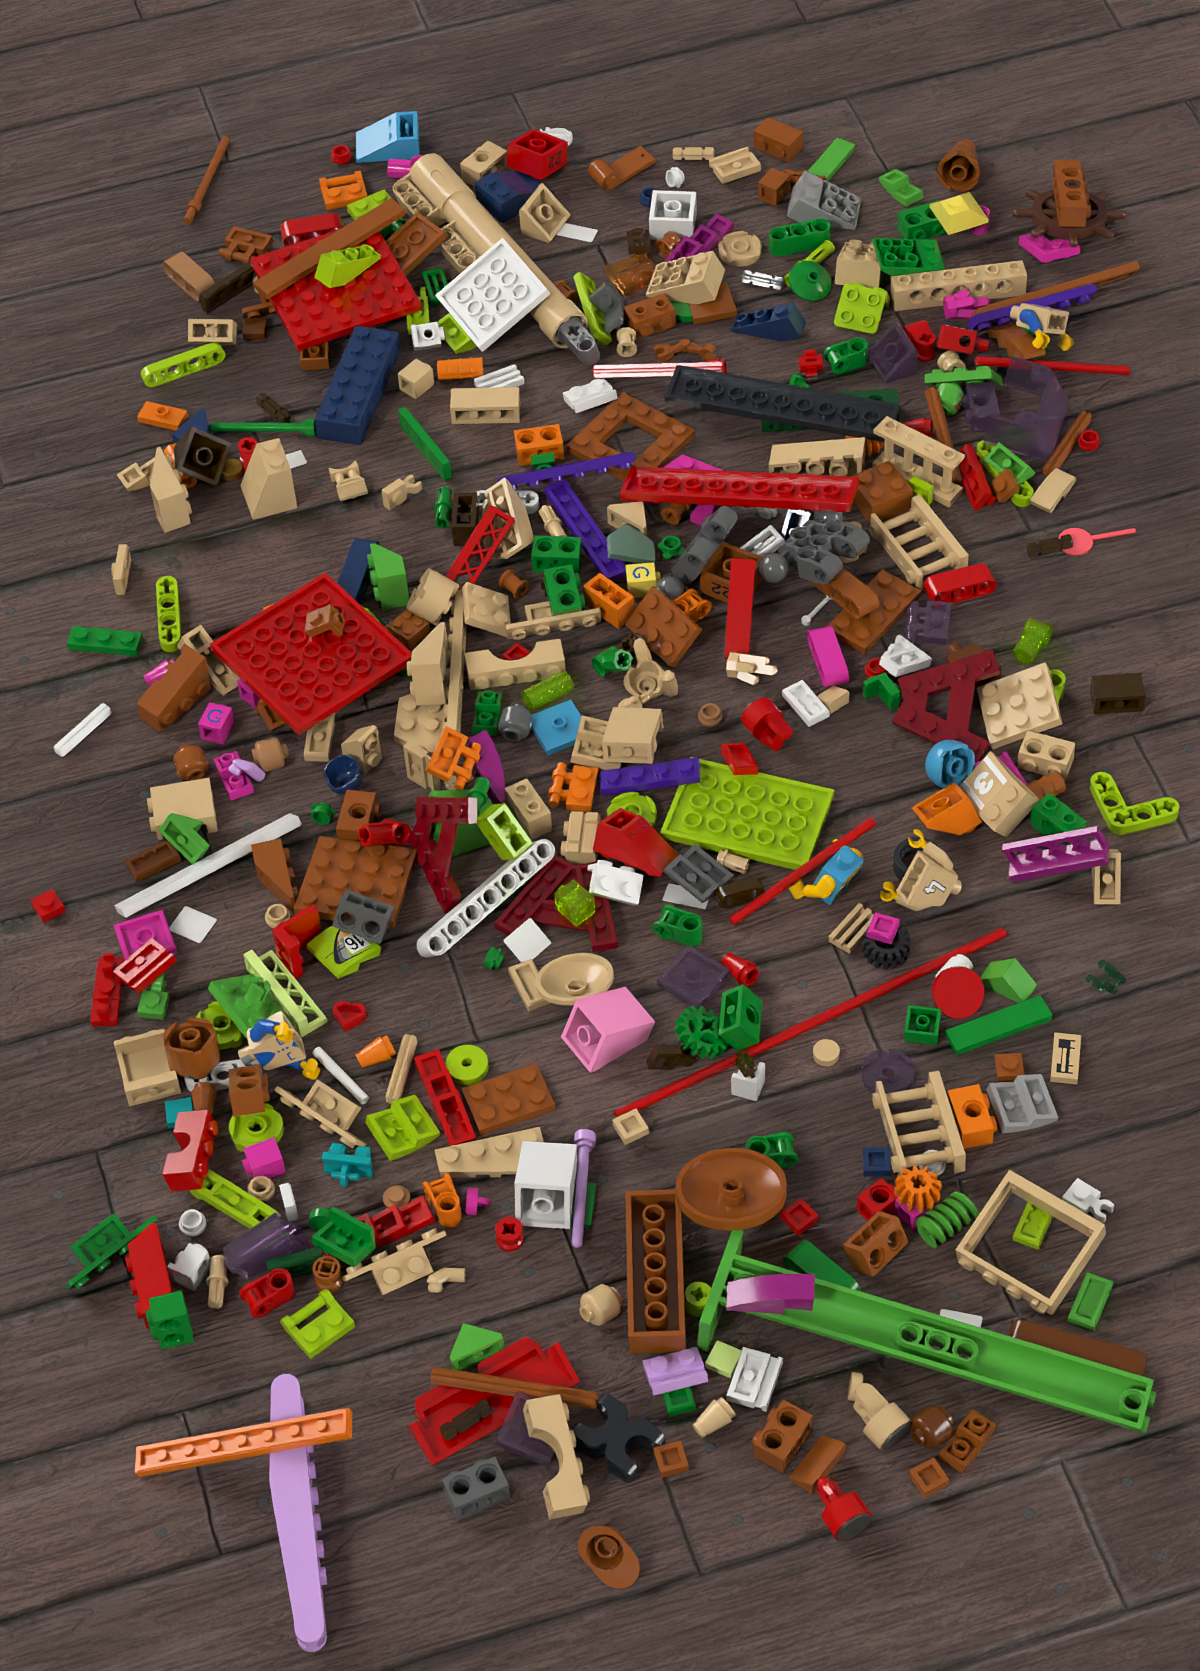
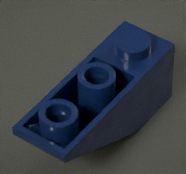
[731,303,806,341]

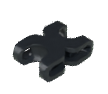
[570,1393,666,1483]

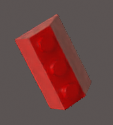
[125,1223,173,1328]

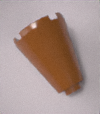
[937,139,980,192]

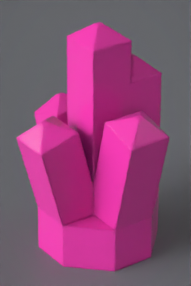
[943,289,990,320]

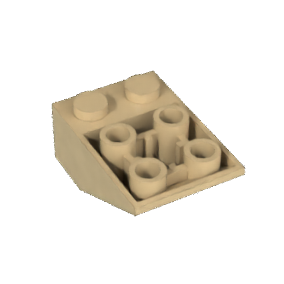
[835,240,884,288]
[646,251,725,305]
[150,447,192,533]

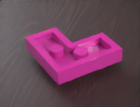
[1019,233,1081,263]

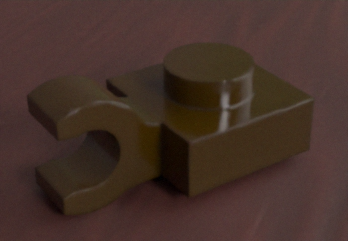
[646,1044,696,1070]

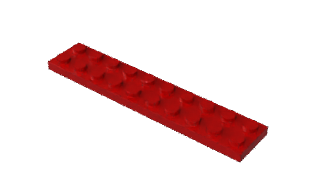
[620,467,859,512]

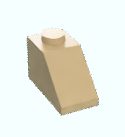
[1092,849,1121,904]

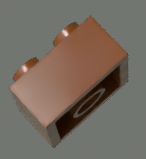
[300,342,330,371]
[387,609,430,650]

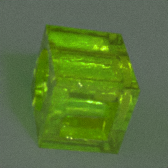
[554,879,595,927]

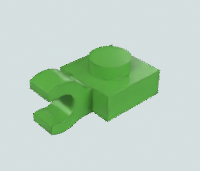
[137,973,170,1020]

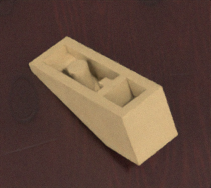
[177,625,240,696]

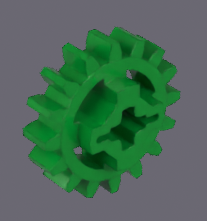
[674,1006,729,1059]

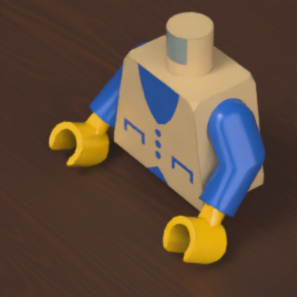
[1010,303,1074,351]
[238,1011,320,1080]

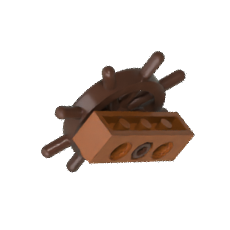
[1012,160,1126,247]

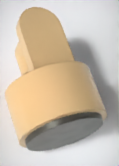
[853,1383,912,1451]

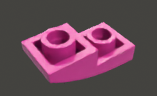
[213,751,254,801]

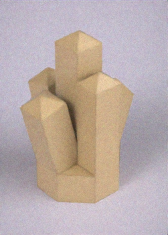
[726,652,778,685]

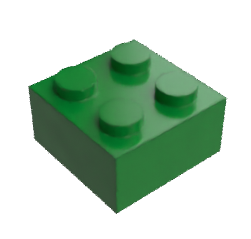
[904,1005,941,1045]

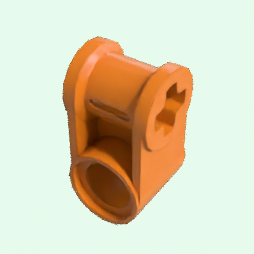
[672,588,712,622]
[422,1173,462,1228]

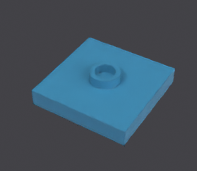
[531,700,581,756]

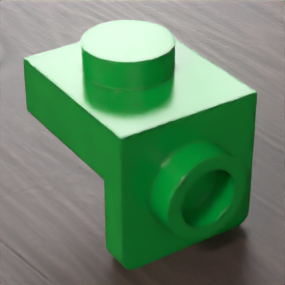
[863,672,901,711]

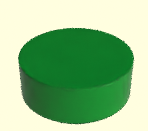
[308,1208,330,1232]

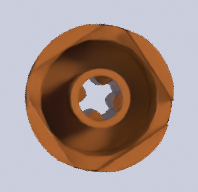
[163,1018,221,1079]

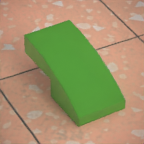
[879,169,924,207]

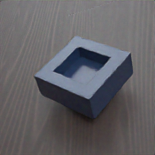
[863,1147,891,1177]

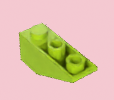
[314,245,381,288]

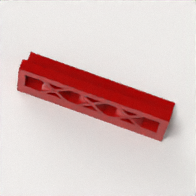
[445,505,515,590]

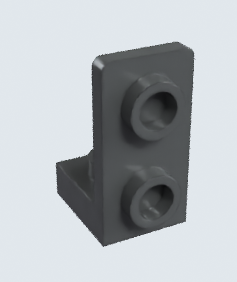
[589,282,624,333]

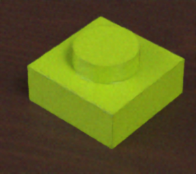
[909,476,934,505]

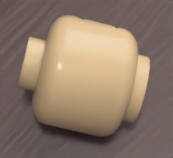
[580,1284,622,1326]

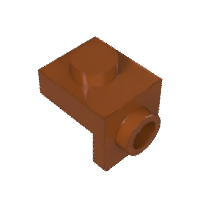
[305,604,345,638]

